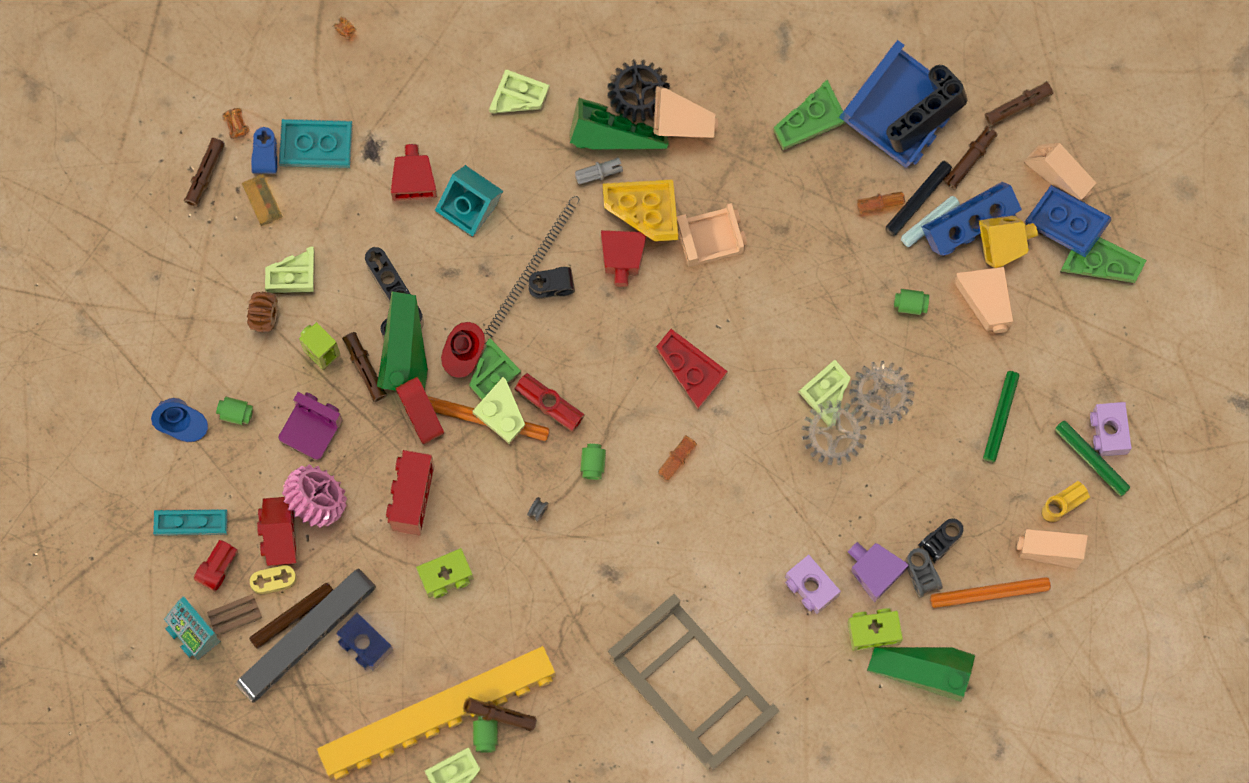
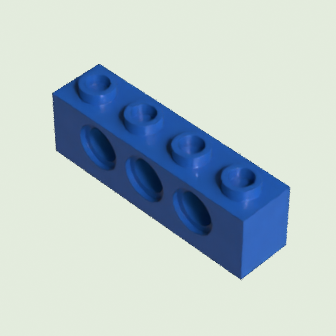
[921,182,1022,255]

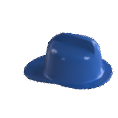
[151,398,208,442]

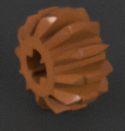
[247,291,278,332]

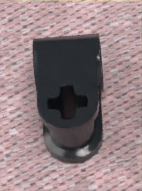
[529,267,575,299]
[918,518,964,564]

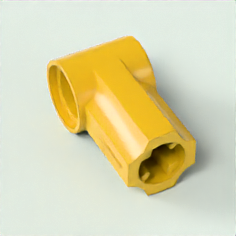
[1042,481,1090,523]

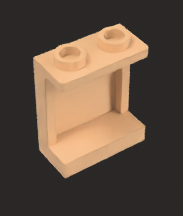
[677,203,747,267]

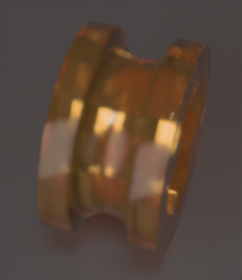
[333,17,356,40]

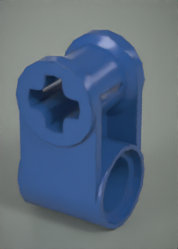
[251,127,278,174]

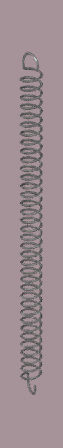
[484,196,580,344]

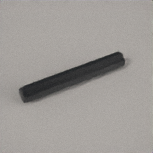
[886,161,952,236]

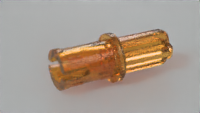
[857,192,905,214]
[658,435,697,481]

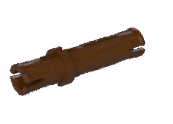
[985,81,1053,127]
[944,126,998,190]
[184,138,225,207]
[342,332,387,402]
[463,697,536,732]

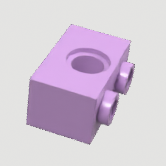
[1090,402,1132,457]
[785,555,841,614]

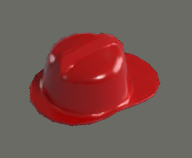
[441,322,485,378]

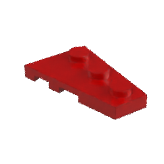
[656,329,728,410]

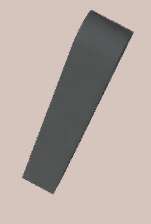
[235,568,376,703]

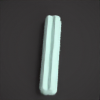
[901,196,960,247]

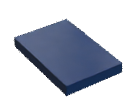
[1025,185,1112,257]

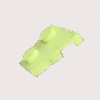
[489,69,550,113]
[265,247,314,293]
[798,360,851,426]
[473,377,525,444]
[425,747,480,783]

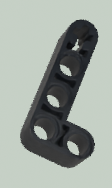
[886,65,968,152]
[365,247,424,340]

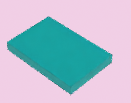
[279,119,353,168]

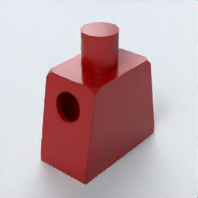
[391,144,437,201]
[601,230,646,287]

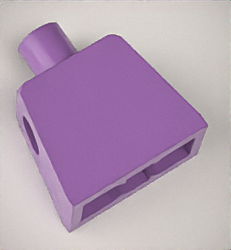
[848,542,909,602]

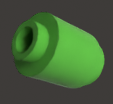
[894,289,929,315]
[216,396,253,425]
[580,444,606,480]
[473,716,498,753]

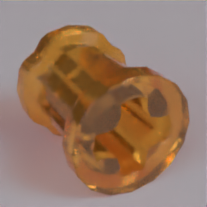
[222,108,250,139]

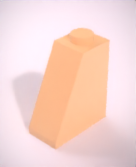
[654,86,718,138]
[1024,143,1096,200]
[954,267,1013,333]
[1016,529,1088,569]

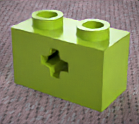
[299,322,341,371]
[416,548,474,599]
[847,608,903,651]

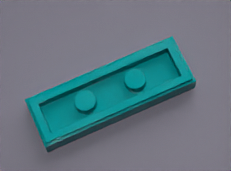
[153,509,228,536]

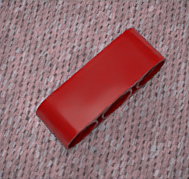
[395,377,445,445]

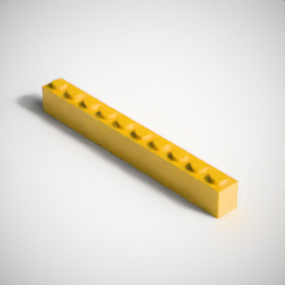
[316,646,556,780]

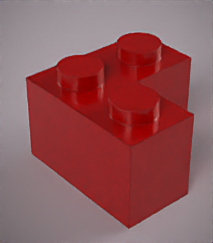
[257,497,297,566]

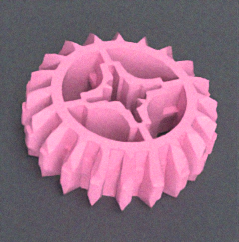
[282,464,347,528]

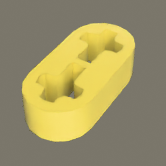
[250,565,297,595]

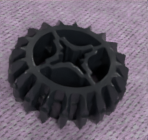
[607,59,670,122]

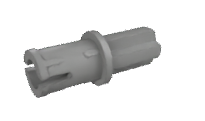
[575,158,623,184]

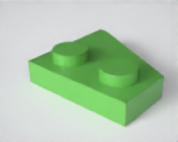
[469,338,521,400]

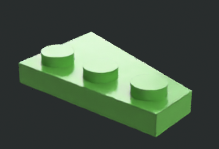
[773,80,846,150]
[1061,237,1147,283]

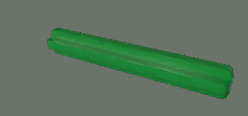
[983,371,1020,462]
[1055,421,1130,496]

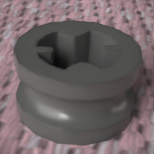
[527,497,549,522]

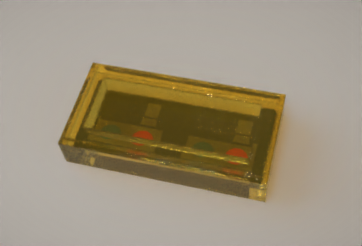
[242,174,283,226]

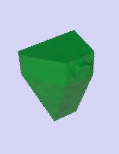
[570,97,668,149]
[377,291,428,391]
[867,647,975,702]

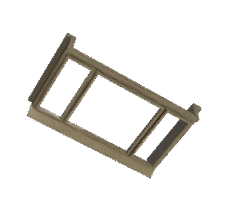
[608,594,780,770]

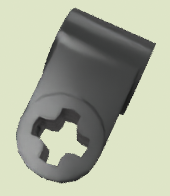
[905,548,943,598]

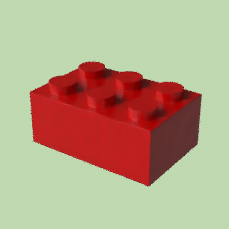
[386,450,435,536]

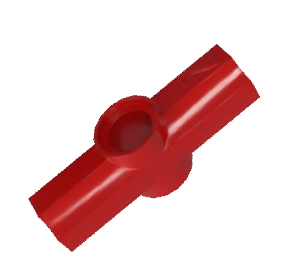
[514,373,585,432]

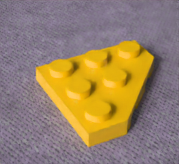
[603,179,678,241]

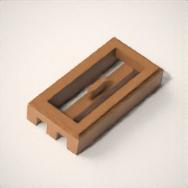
[207,594,262,636]

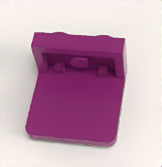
[278,392,343,460]

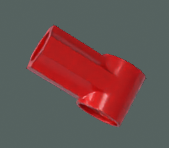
[194,539,238,592]

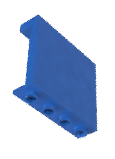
[839,40,958,168]

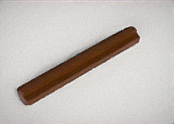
[249,582,333,648]

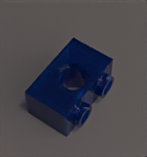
[336,613,393,671]

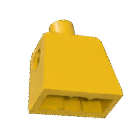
[979,216,1038,268]

